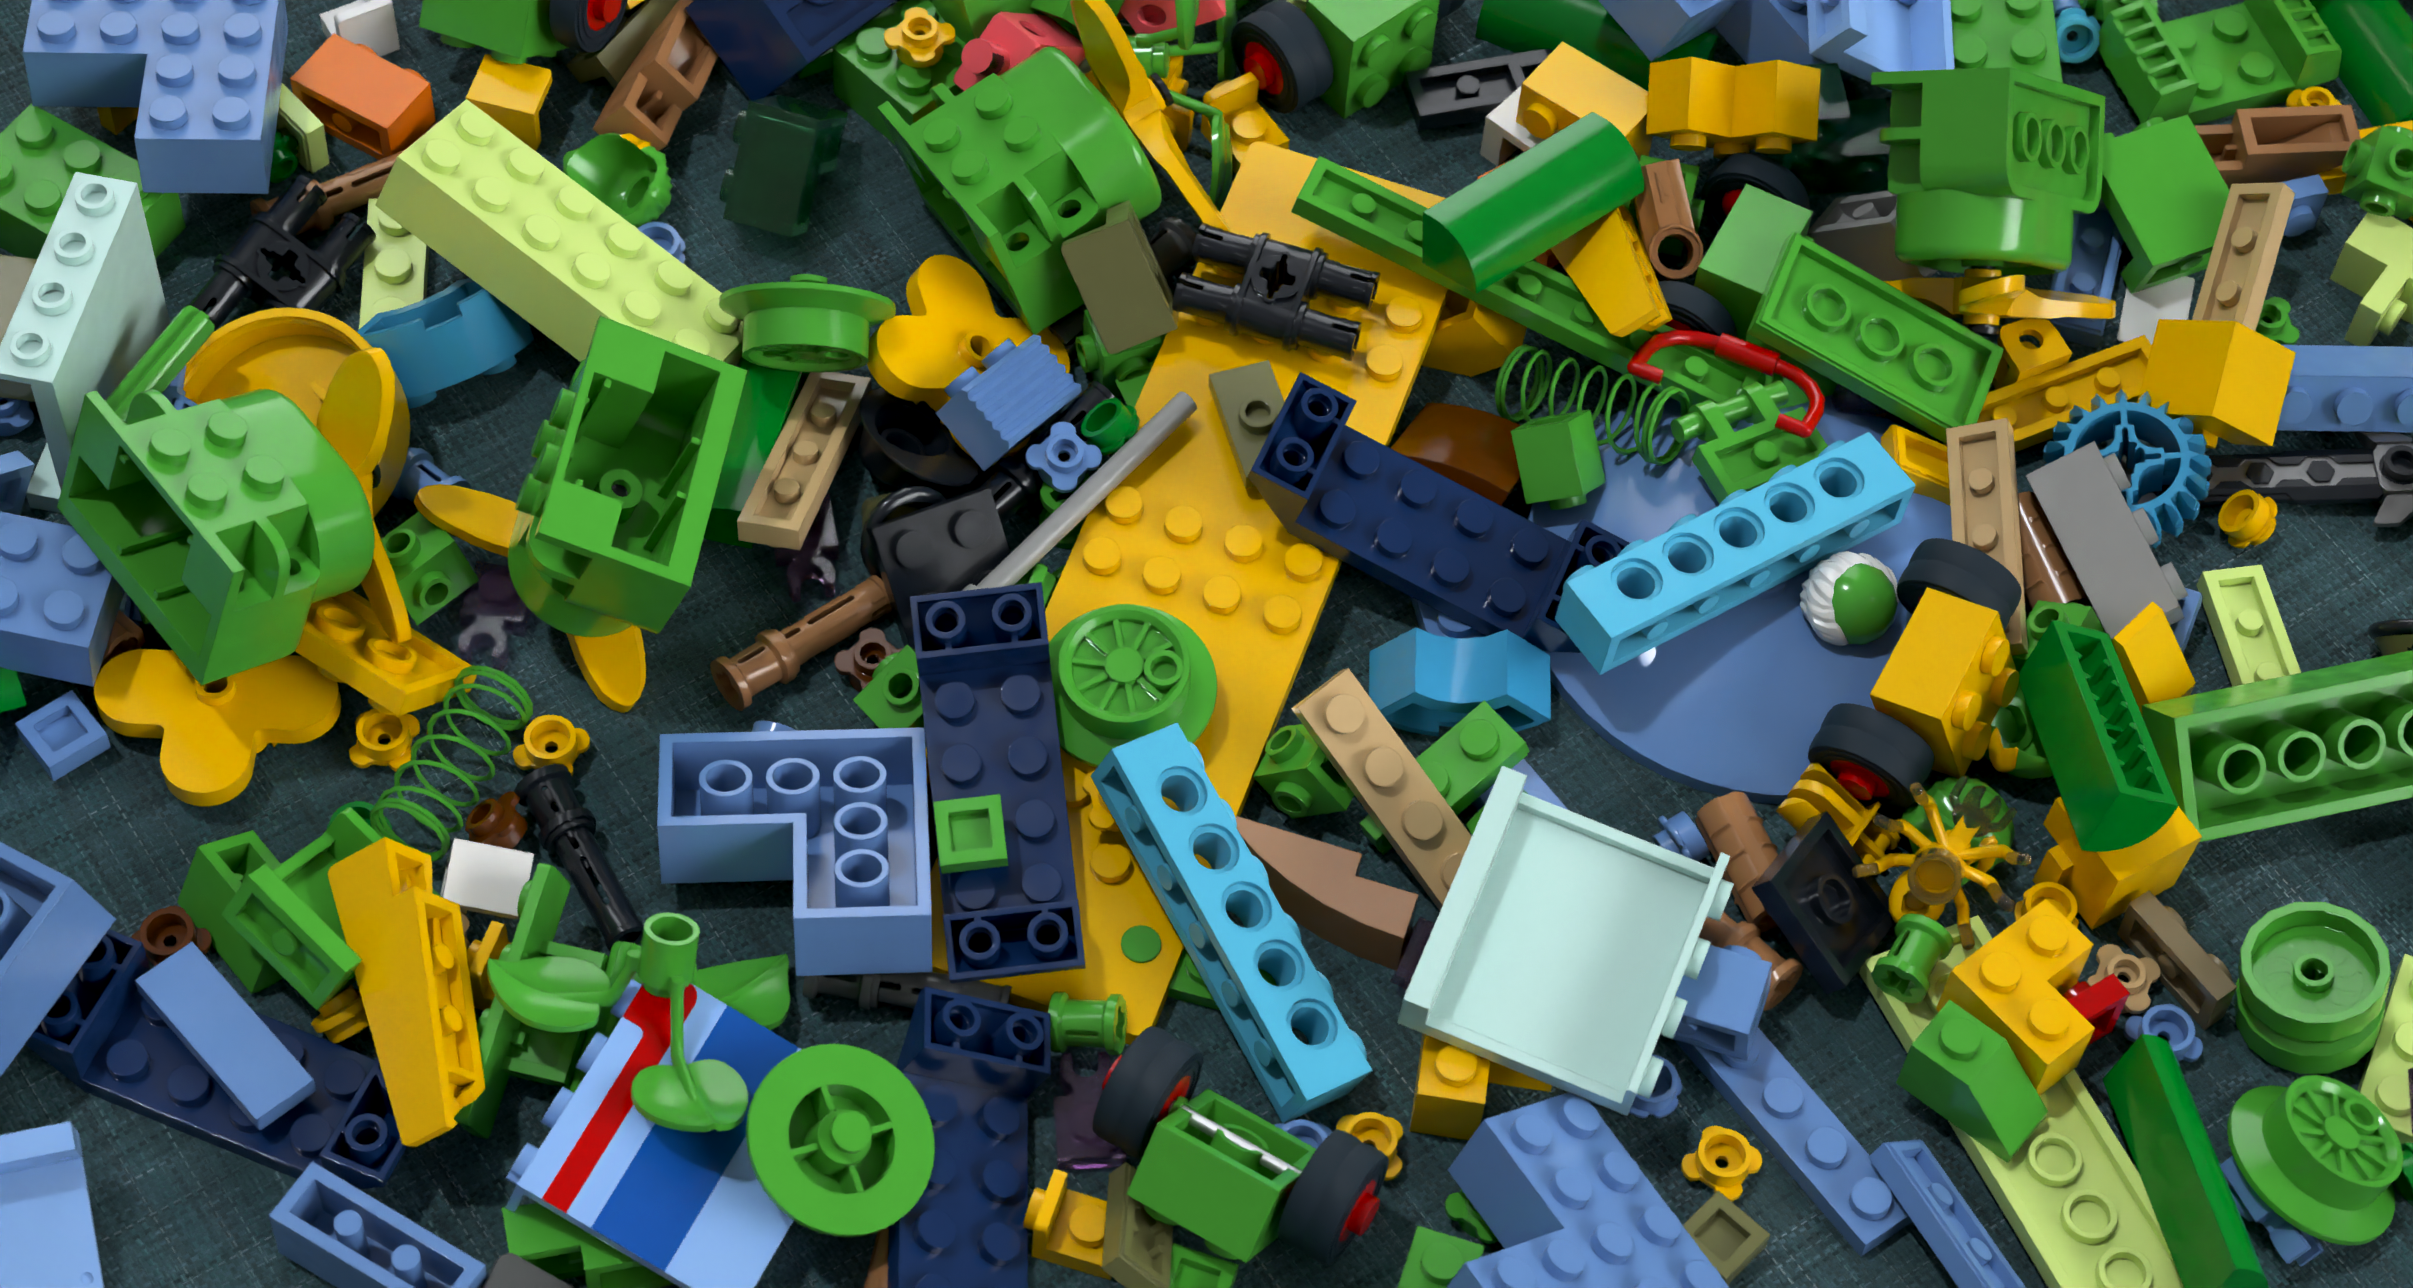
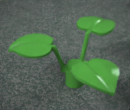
[1127,0,1237,223]
[487,913,790,1132]

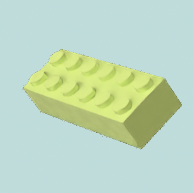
[375,99,744,366]

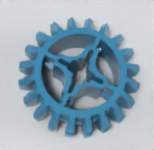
[2043,388,2212,549]

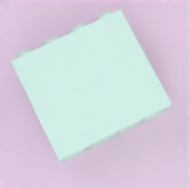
[0,172,170,513]
[1397,766,1734,1116]

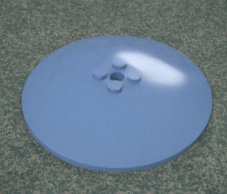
[1527,395,1952,804]

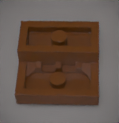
[1391,403,1521,506]

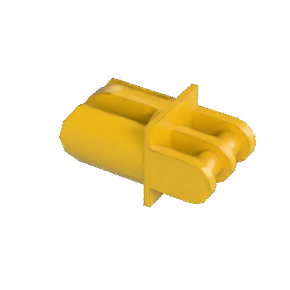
[1776,763,1901,864]

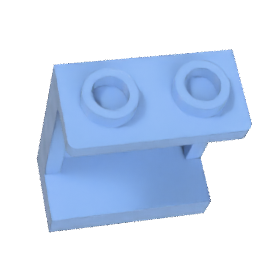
[1807,0,1955,93]

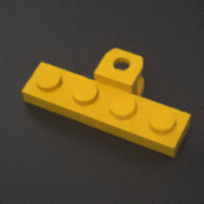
[1944,318,2152,452]

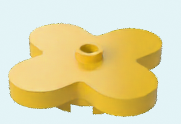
[867,255,1070,465]
[94,649,341,807]

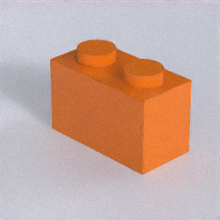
[290,33,436,160]

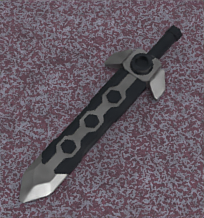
[2121,432,2413,527]

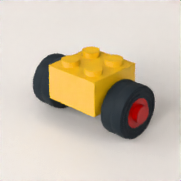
[1808,538,2022,810]

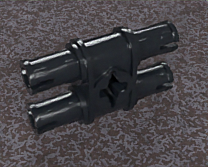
[186,175,376,331]
[1172,223,1380,361]

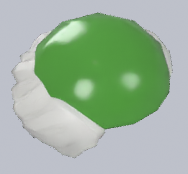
[1800,551,1899,646]

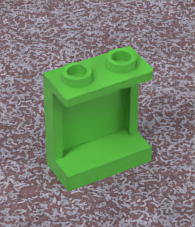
[2101,114,2229,294]
[220,807,441,1010]

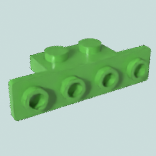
[455,863,609,1139]

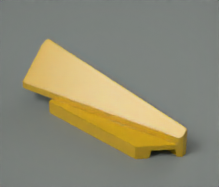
[1551,204,1672,337]
[328,837,486,1147]

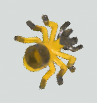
[1852,775,2031,950]

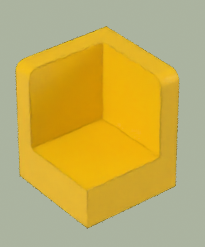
[465,54,553,151]

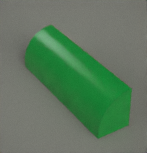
[1475,0,1718,91]
[2309,0,2413,127]
[1422,112,1644,294]
[703,356,810,549]
[2019,620,2178,852]
[2102,1034,2268,1288]

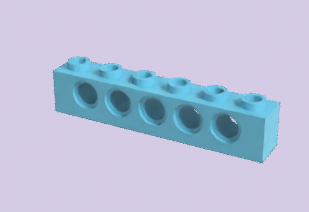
[1555,432,1916,675]
[1091,722,1373,1123]

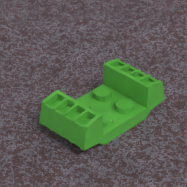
[2097,0,2342,125]

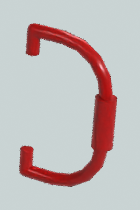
[1627,330,1825,438]

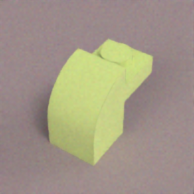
[2330,213,2413,346]

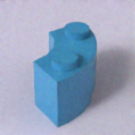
[357,278,534,409]
[1369,627,1551,736]

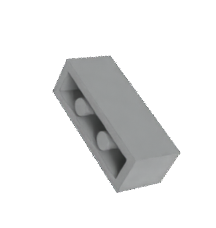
[2026,441,2188,640]

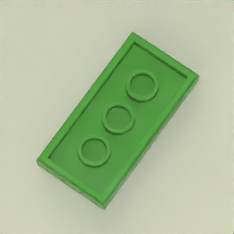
[1747,231,2004,444]

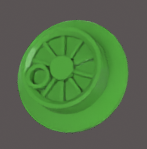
[719,274,896,372]
[1049,604,1217,768]
[746,1044,935,1237]
[2227,1075,2403,1246]

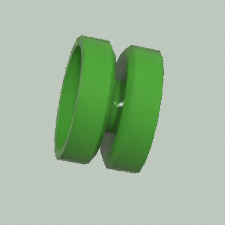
[2234,902,2391,1074]

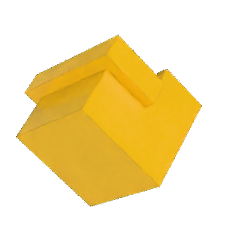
[2137,319,2296,448]
[2032,796,2202,930]

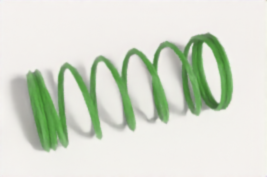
[1495,344,1691,466]
[369,665,533,862]

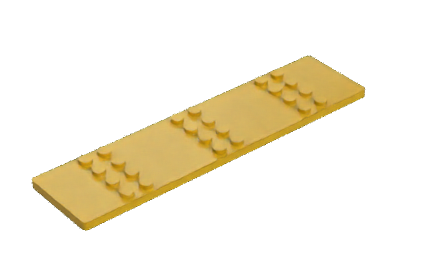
[930,141,1451,1045]

